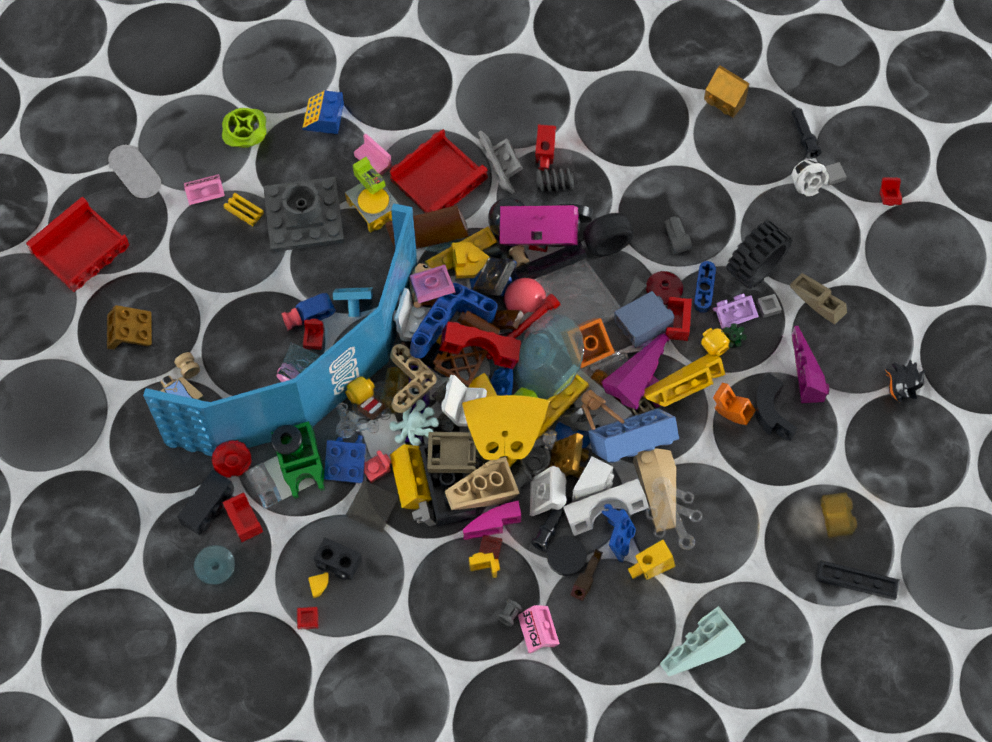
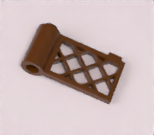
[433,310,501,387]

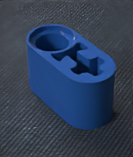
[295,293,336,325]

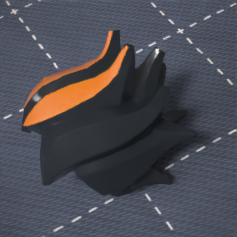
[885,360,926,403]

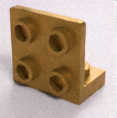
[107,305,152,350]

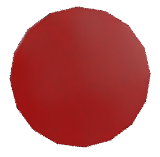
[212,440,252,478]

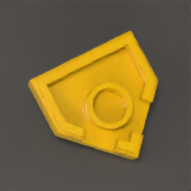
[451,242,491,279]

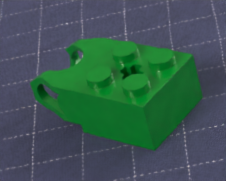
[271,421,325,499]

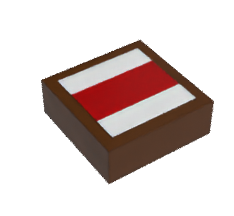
[358,396,386,420]

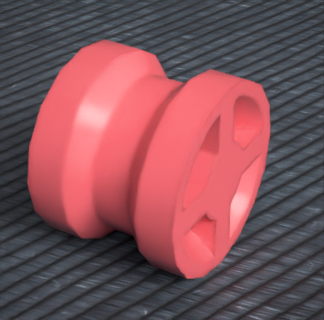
[281,308,303,331]

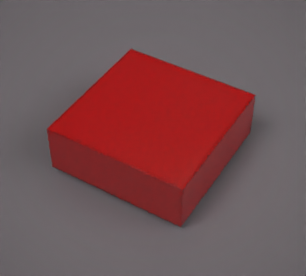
[297,607,318,630]

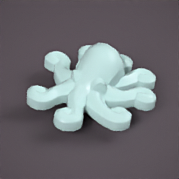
[390,400,439,446]

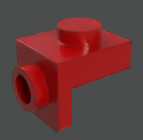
[880,178,903,206]
[303,319,325,350]

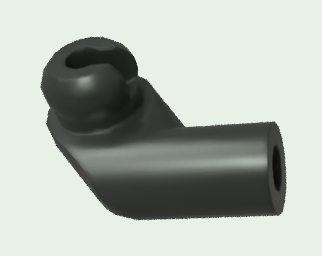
[483,246,510,261]

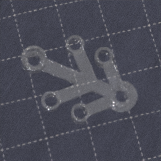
[336,381,391,438]
[645,477,703,551]

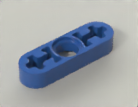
[694,261,716,313]

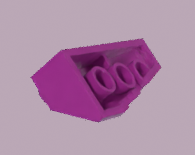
[792,326,830,403]

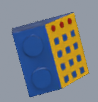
[302,91,344,134]

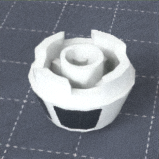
[792,160,829,196]

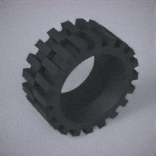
[726,220,793,289]

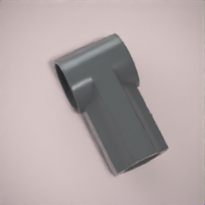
[664,216,692,254]

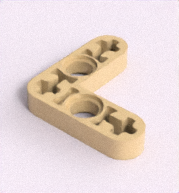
[390,344,437,413]

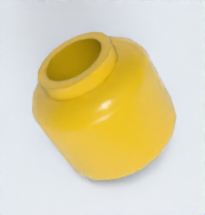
[701,328,730,357]
[345,376,375,405]

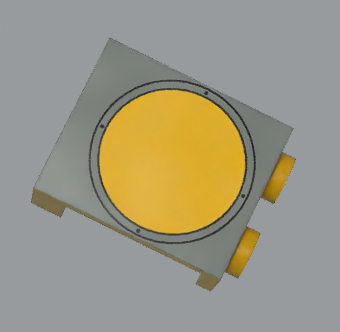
[345,183,399,233]

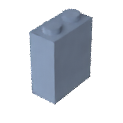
[614,291,674,348]

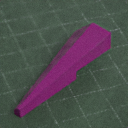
[602,333,669,409]

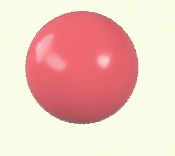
[504,278,546,314]

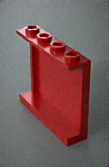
[390,129,488,213]
[26,197,130,292]

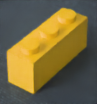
[390,444,431,510]

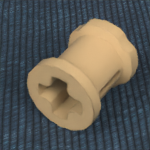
[509,245,530,268]

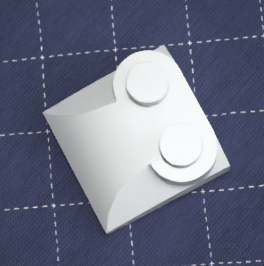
[530,466,567,516]

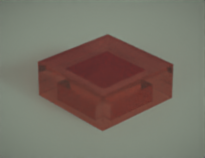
[479,535,503,559]

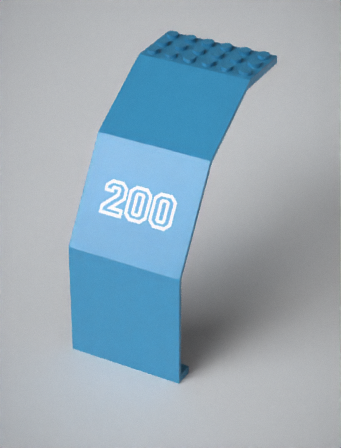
[143,203,417,456]

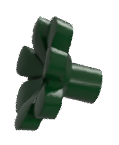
[723,323,747,348]

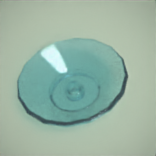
[513,314,584,399]

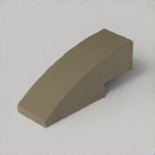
[790,273,847,324]

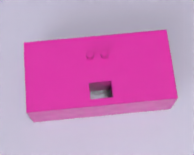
[500,205,578,246]

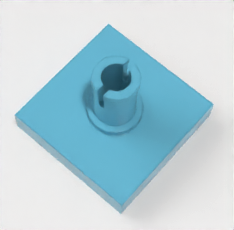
[333,287,373,317]

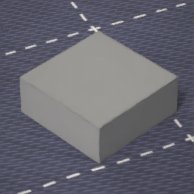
[825,162,847,185]
[756,294,782,318]

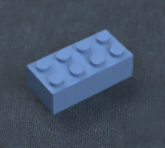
[588,408,679,463]

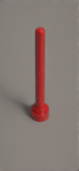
[486,293,561,359]

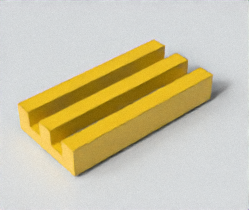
[223,192,264,226]

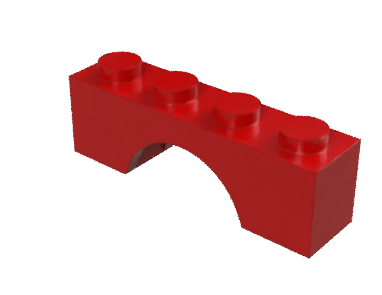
[439,321,521,369]

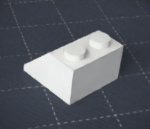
[572,457,614,502]

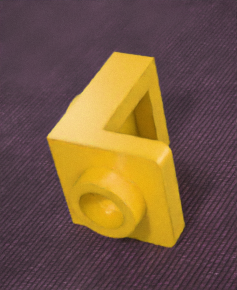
[469,553,500,578]

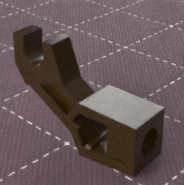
[570,549,603,601]

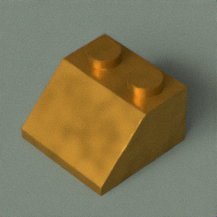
[704,66,750,118]

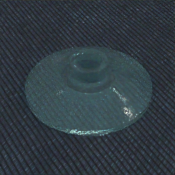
[194,545,235,584]

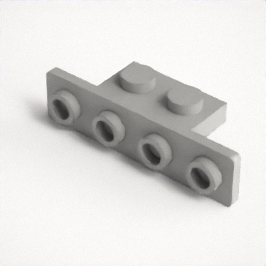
[478,131,523,194]

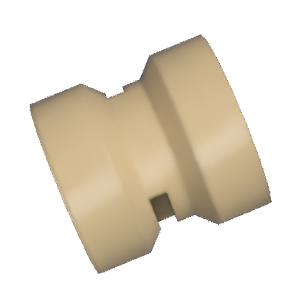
[175,352,201,379]

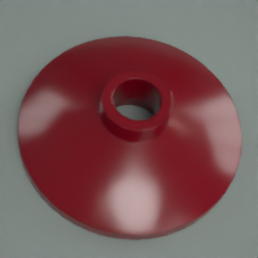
[646,271,683,305]

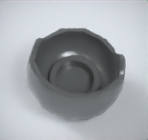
[521,446,551,476]

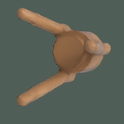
[581,390,625,430]

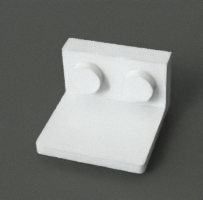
[393,288,431,342]
[441,375,487,427]

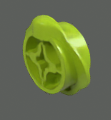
[222,108,266,148]

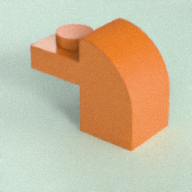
[713,383,756,425]

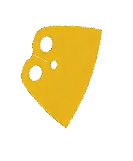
[462,395,550,460]

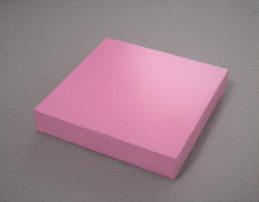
[409,265,455,303]

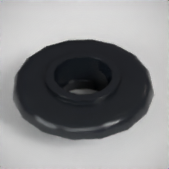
[271,424,302,455]

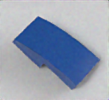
[491,368,513,396]

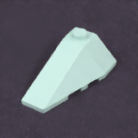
[660,606,746,676]

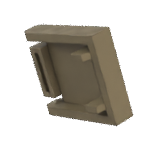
[427,432,476,473]

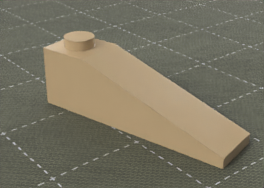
[633,448,676,533]
[445,457,519,510]

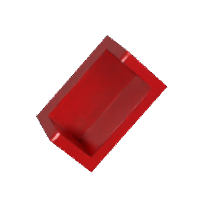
[665,297,692,341]
[222,492,263,542]

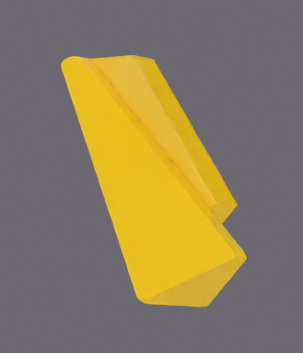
[643,354,726,407]

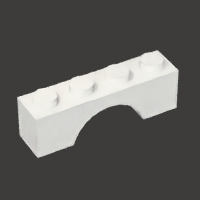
[563,479,649,536]

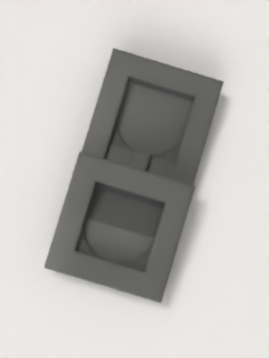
[557,407,601,431]

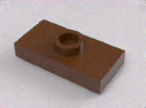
[491,310,524,329]

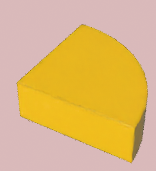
[308,572,329,598]

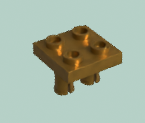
[549,433,589,478]

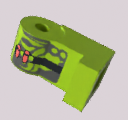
[353,157,386,194]

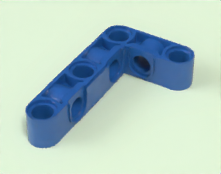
[409,283,498,358]

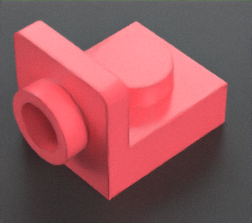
[364,450,392,483]

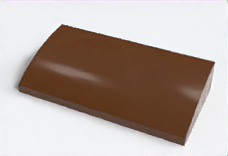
[386,205,469,249]

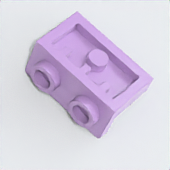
[712,293,759,329]

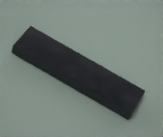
[512,241,587,280]
[815,560,900,600]

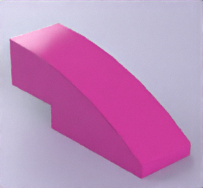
[463,501,521,540]

